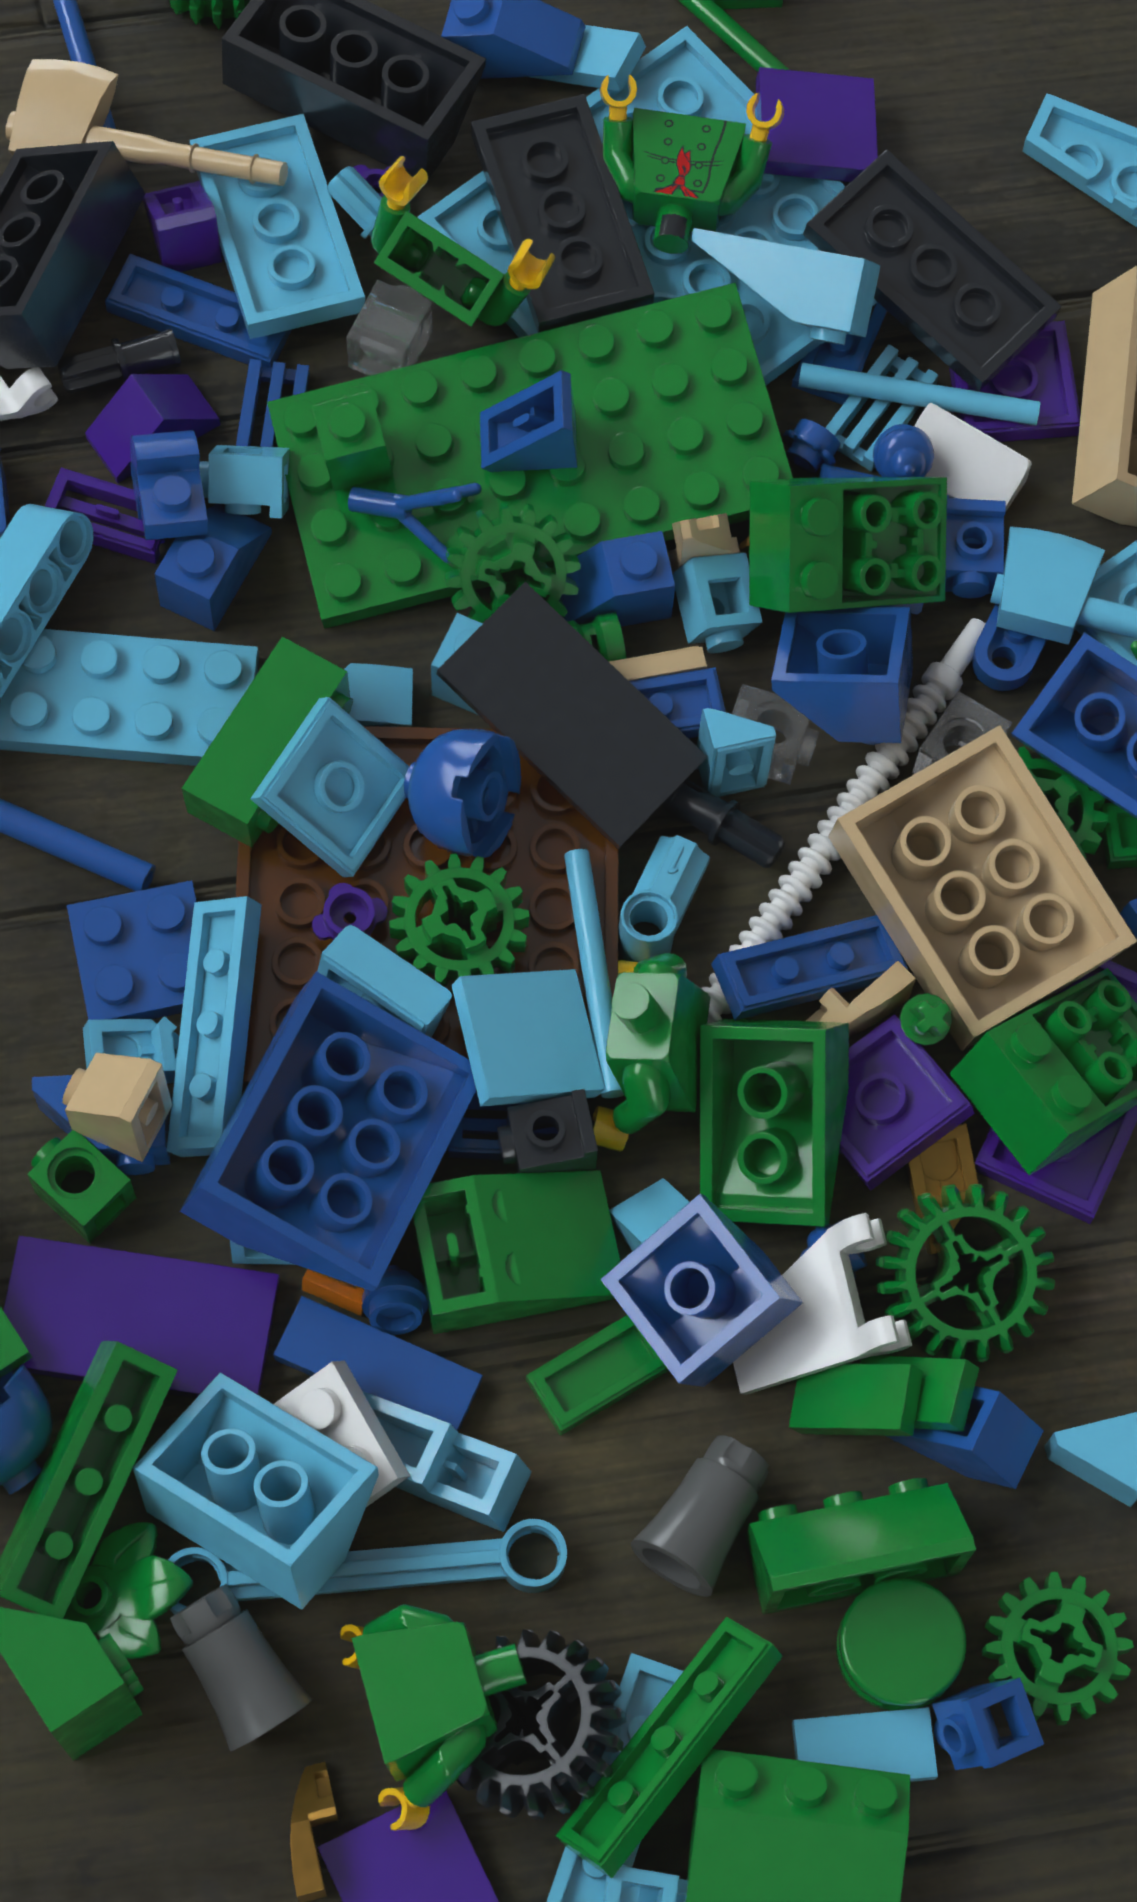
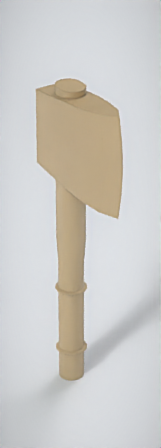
[6,59,288,186]

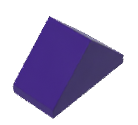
[143,181,222,272]
[85,374,221,483]

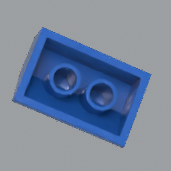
[1011,632,1137,819]

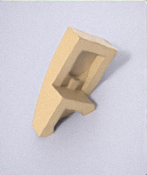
[668,513,740,574]
[806,961,916,1038]

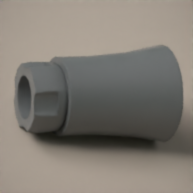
[631,1435,769,1597]
[170,1584,313,1751]

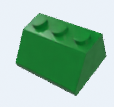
[745,1478,976,1615]
[0,1607,144,1761]
[685,1749,911,1902]

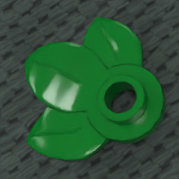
[64,1522,193,1659]

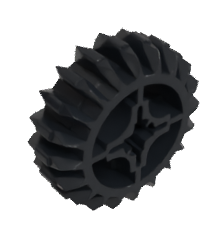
[456,1629,627,1820]

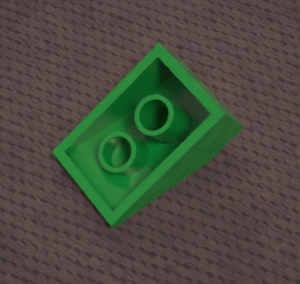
[700,1019,849,1227]

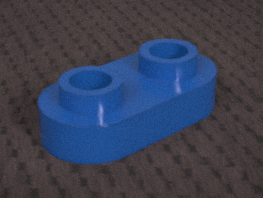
[972,604,1048,691]

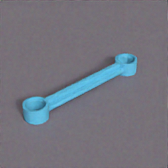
[168,1519,567,1614]

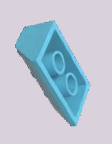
[133,1373,379,1610]

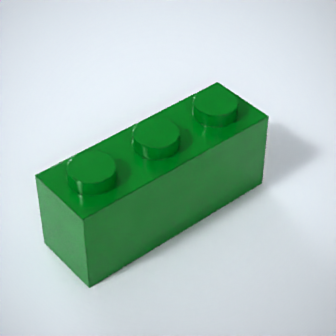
[181,637,353,848]

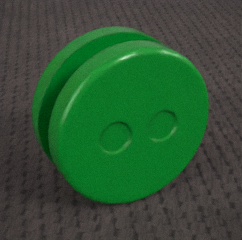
[836,1578,967,1711]

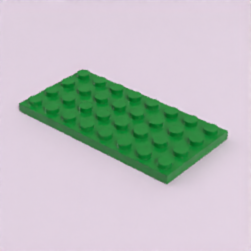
[267,283,793,629]

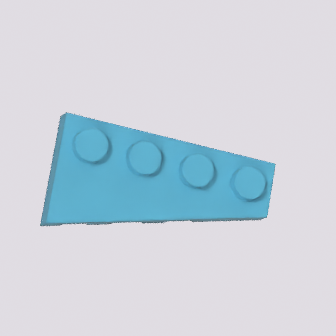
[1022,93,1137,227]

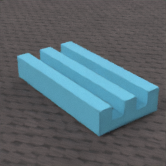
[826,344,939,472]

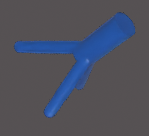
[348,483,482,563]

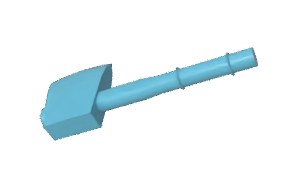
[990,527,1137,645]

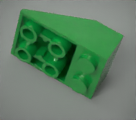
[749,477,947,613]
[949,968,1137,1175]
[411,1170,620,1334]

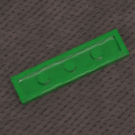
[556,1617,783,1878]

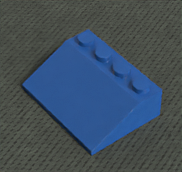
[180,971,476,1291]

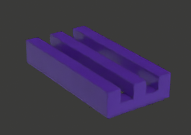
[45,467,166,564]

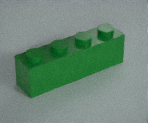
[0,1341,178,1619]

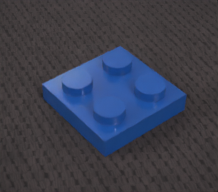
[67,880,196,1020]

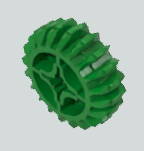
[876,1184,1055,1362]

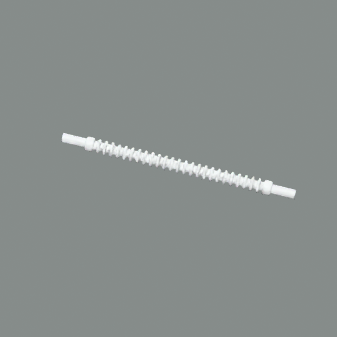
[701,618,986,1023]

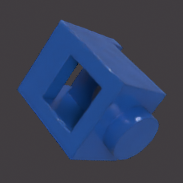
[945,498,1006,598]
[932,1678,1044,1770]

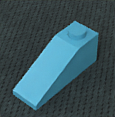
[691,228,881,345]

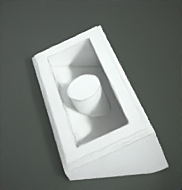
[915,403,1032,511]

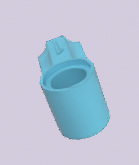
[618,835,710,962]

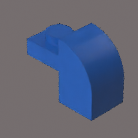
[130,430,208,540]

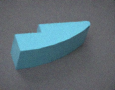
[362,1391,532,1532]

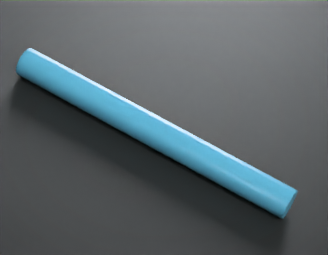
[798,363,1040,426]
[564,849,624,1098]

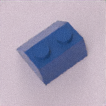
[771,607,913,745]
[601,1194,803,1387]

